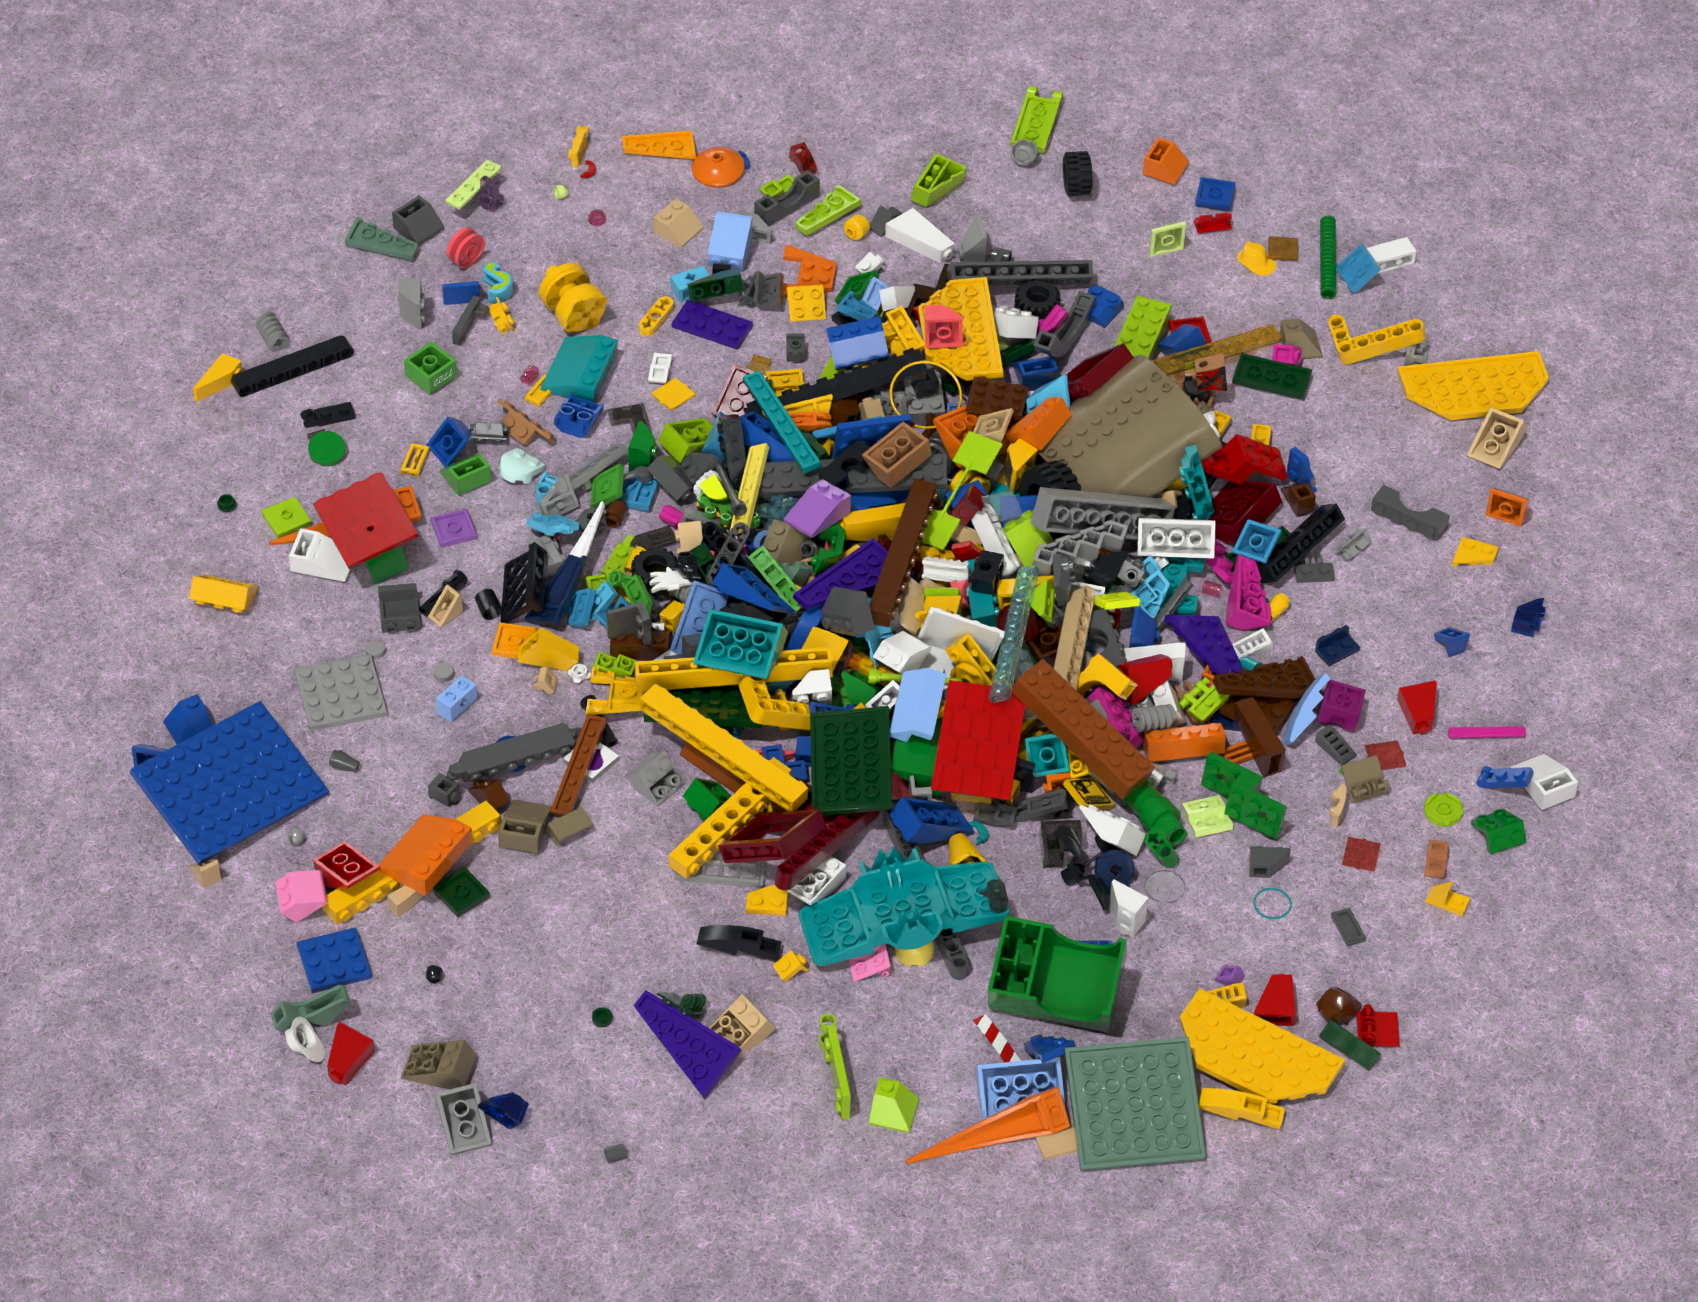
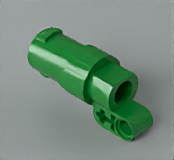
[1121,779,1188,867]

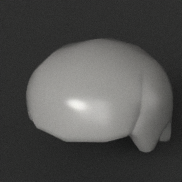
[1010,139,1038,166]

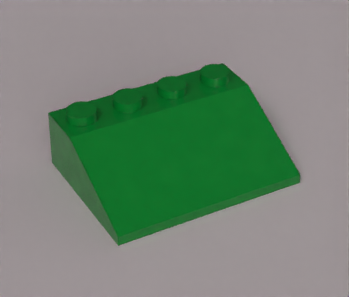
[891,717,943,797]

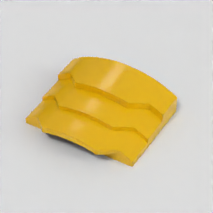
[853,306,926,368]

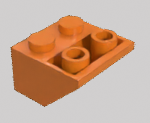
[1143,137,1189,185]

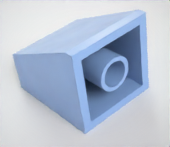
[708,211,752,271]

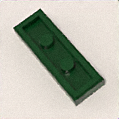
[1319,1020,1381,1071]

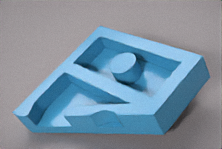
[567,588,596,628]

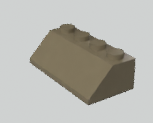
[754,519,811,581]

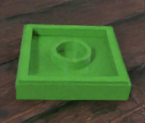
[590,463,624,510]

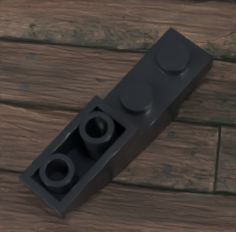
[696,925,781,961]

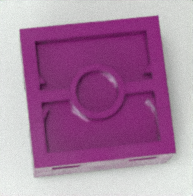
[1317,680,1366,732]

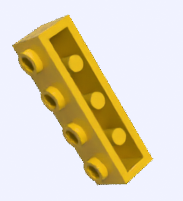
[944,632,1011,688]

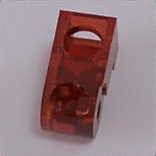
[789,142,817,174]

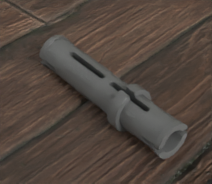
[1154,578,1194,631]

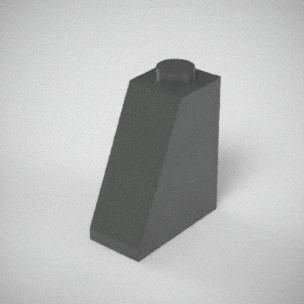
[647,455,694,501]

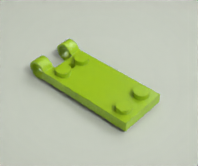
[1010,85,1063,153]
[819,1014,851,1120]

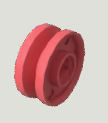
[446,227,485,268]

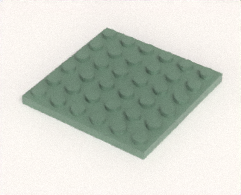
[1065,1037,1206,1171]

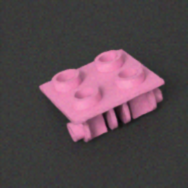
[849,944,891,982]

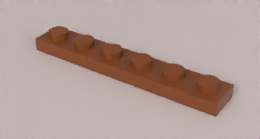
[550,714,607,817]

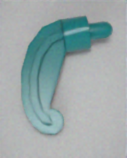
[970,821,989,844]

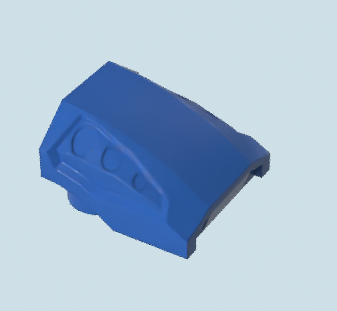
[554,394,604,438]

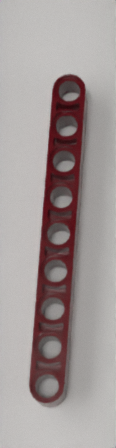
[775,811,880,891]

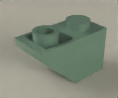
[780,562,813,587]

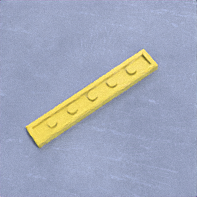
[730,443,769,534]

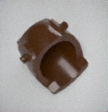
[1316,987,1362,1024]

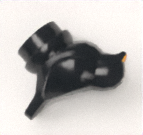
[671,551,701,583]

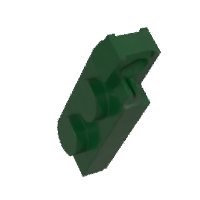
[800,429,830,460]

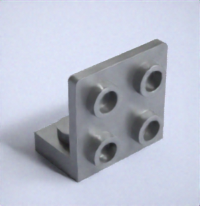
[606,602,651,646]

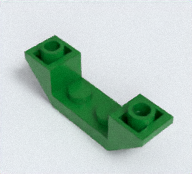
[811,522,846,574]

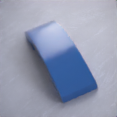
[786,605,824,650]

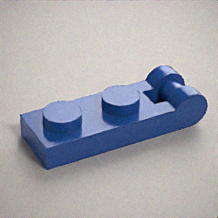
[1476,766,1534,788]

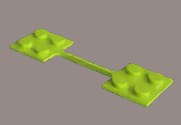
[920,431,1003,551]

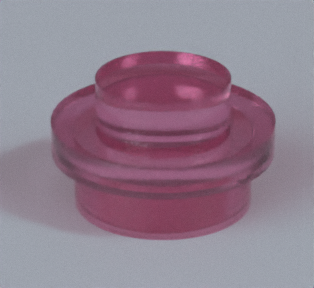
[588,209,606,226]

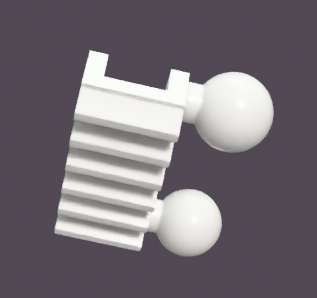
[920,556,970,598]

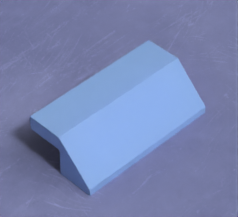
[890,668,946,742]

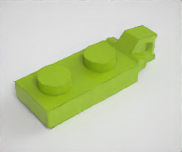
[601,534,635,574]

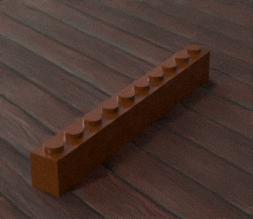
[869,479,939,628]

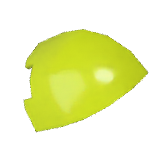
[699,474,729,501]

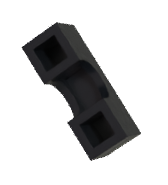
[818,439,870,491]

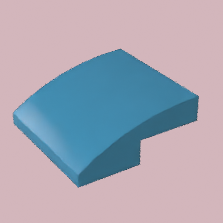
[1336,243,1381,293]

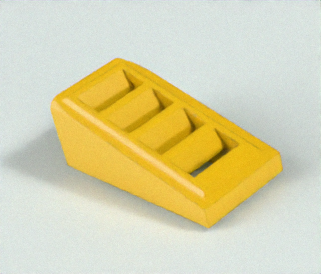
[1207,982,1247,1008]

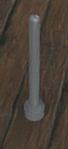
[714,461,747,517]

